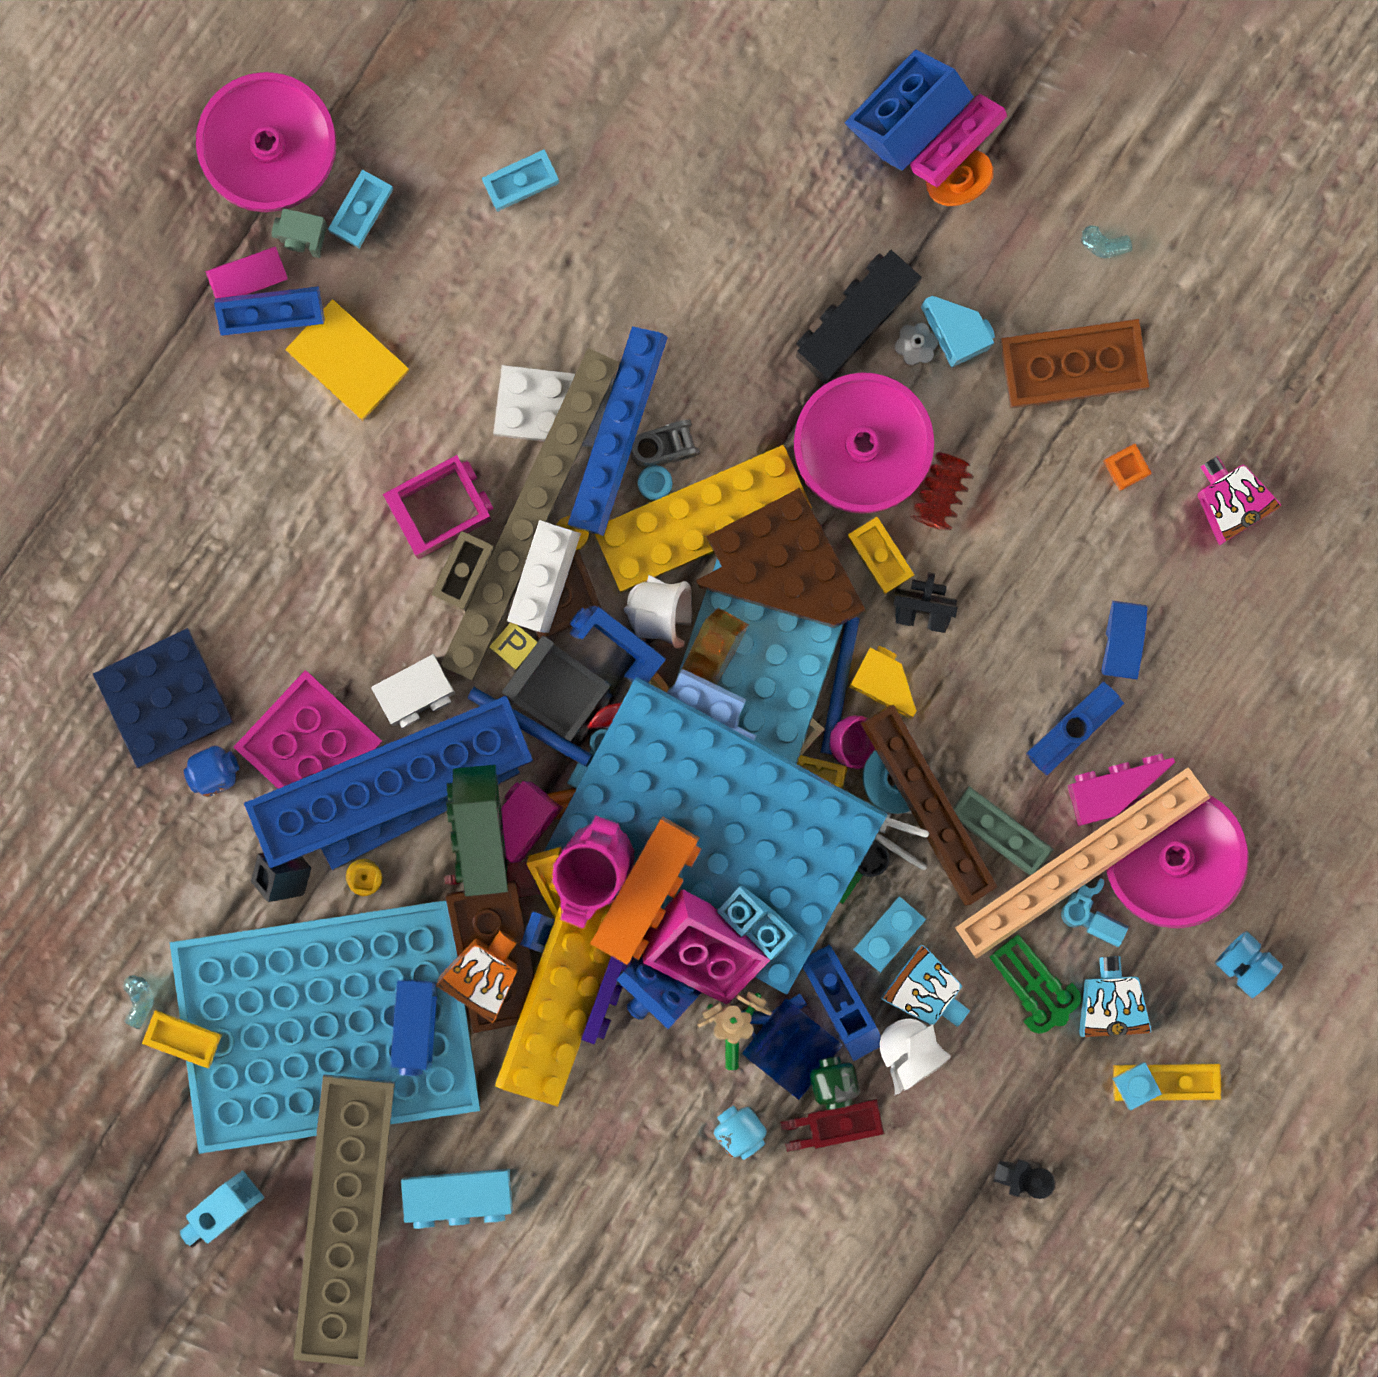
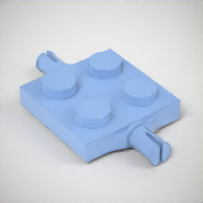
[649,669,757,741]

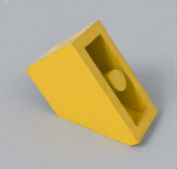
[849,646,917,719]

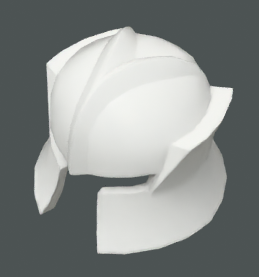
[623,575,692,649]
[880,1019,951,1095]

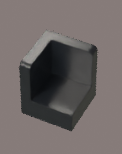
[251,853,311,902]

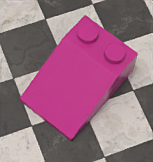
[642,889,771,1005]

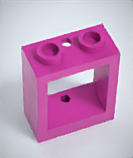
[383,455,494,560]

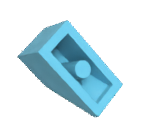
[921,296,995,368]

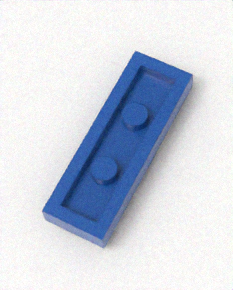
[214,286,325,336]

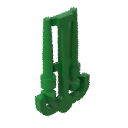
[989,934,1081,1034]

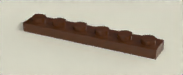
[861,704,998,905]

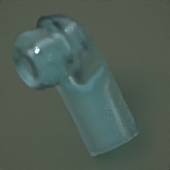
[1081,225,1132,259]
[123,975,154,1030]

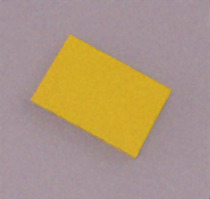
[285,299,410,421]

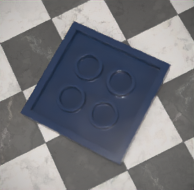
[93,628,234,769]

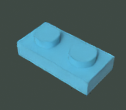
[482,149,559,212]
[328,170,393,249]
[853,896,926,973]

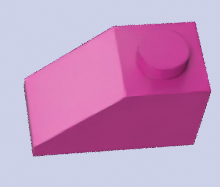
[501,781,563,863]

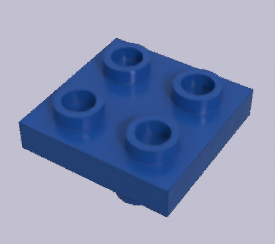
[616,955,702,1029]

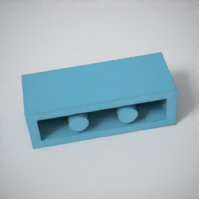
[401,1168,513,1229]

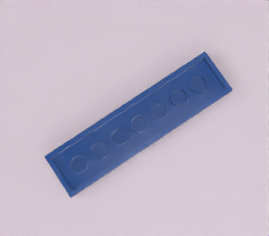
[244,695,534,868]

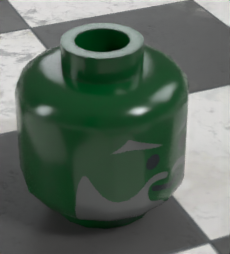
[810,1056,860,1110]

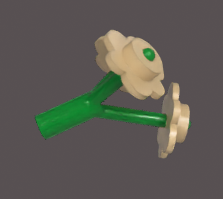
[697,991,772,1071]

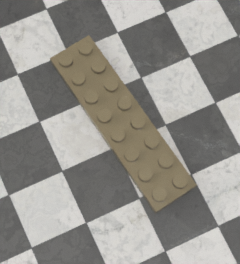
[293,1074,395,1367]

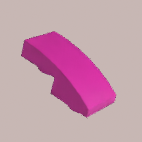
[205,246,288,298]

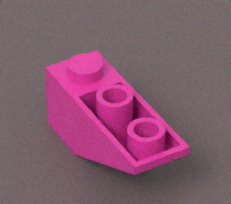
[1067,753,1175,826]

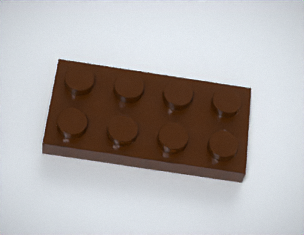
[445,880,535,1034]

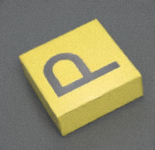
[489,622,537,670]

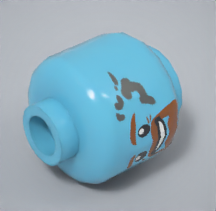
[714,1105,767,1160]

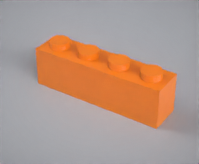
[590,817,701,965]

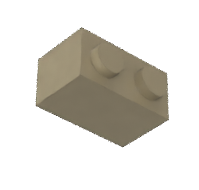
[431,531,495,613]

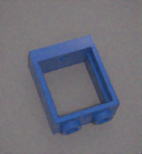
[390,979,438,1076]

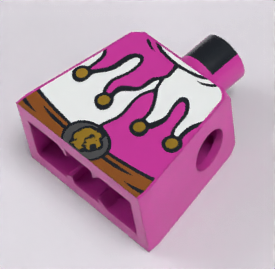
[1198,456,1281,545]

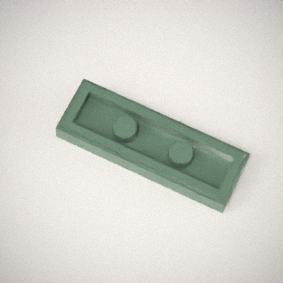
[953,786,1054,876]

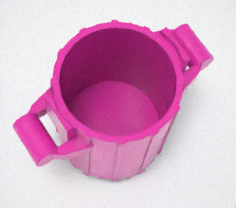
[552,816,635,928]

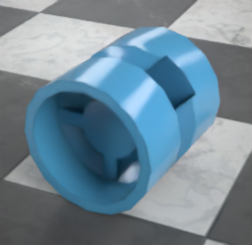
[1215,931,1283,998]

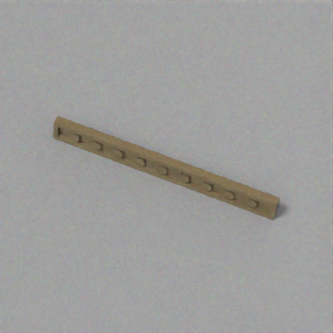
[440,348,620,680]

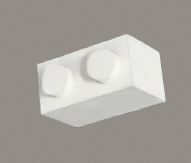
[371,654,455,728]

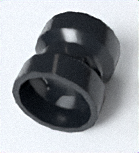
[857,842,890,877]

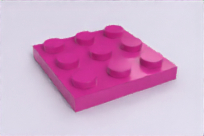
[233,670,383,789]

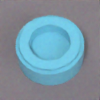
[638,465,673,501]

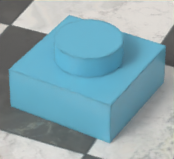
[1112,1062,1162,1111]

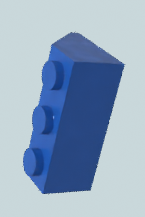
[845,49,974,171]

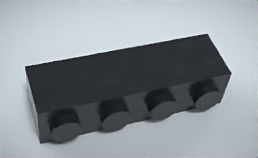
[796,250,922,384]

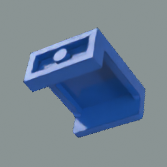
[569,606,666,683]

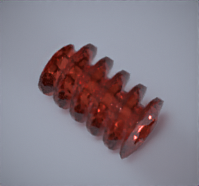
[910,452,974,531]

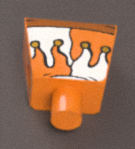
[436,931,518,1023]

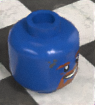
[184,745,239,797]

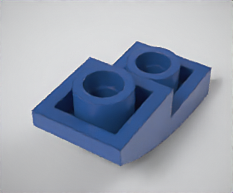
[1101,600,1148,680]

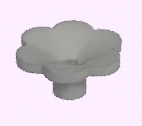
[895,323,938,366]

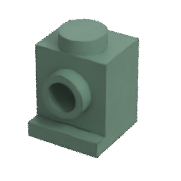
[272,208,327,258]

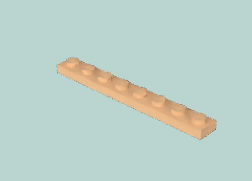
[955,767,1210,959]

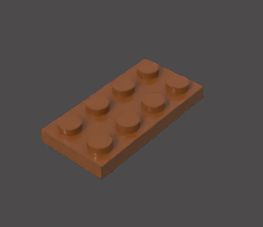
[1000,319,1149,409]

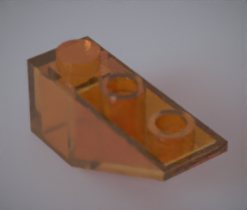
[674,608,749,685]

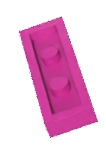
[910,93,1007,188]

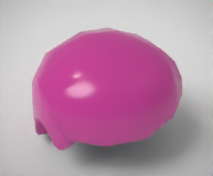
[829,715,875,769]

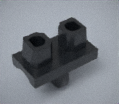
[893,572,958,633]
[994,1159,1056,1199]

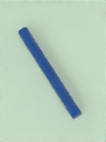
[820,617,860,755]
[468,687,593,767]

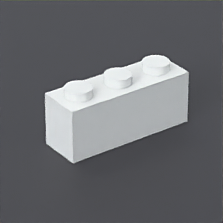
[507,520,581,633]

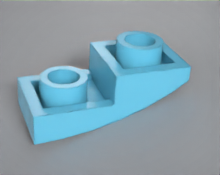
[717,886,798,960]

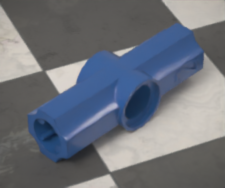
[1026,681,1124,776]

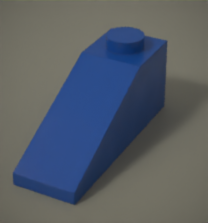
[802,944,881,1061]

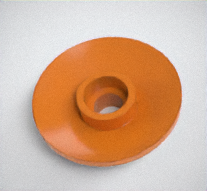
[926,150,994,206]

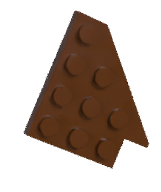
[696,488,866,628]

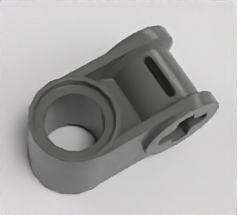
[631,419,700,468]

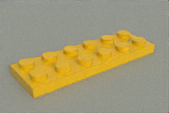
[595,444,812,593]
[495,900,614,1107]

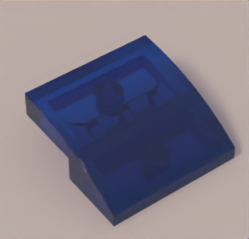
[741,999,843,1100]

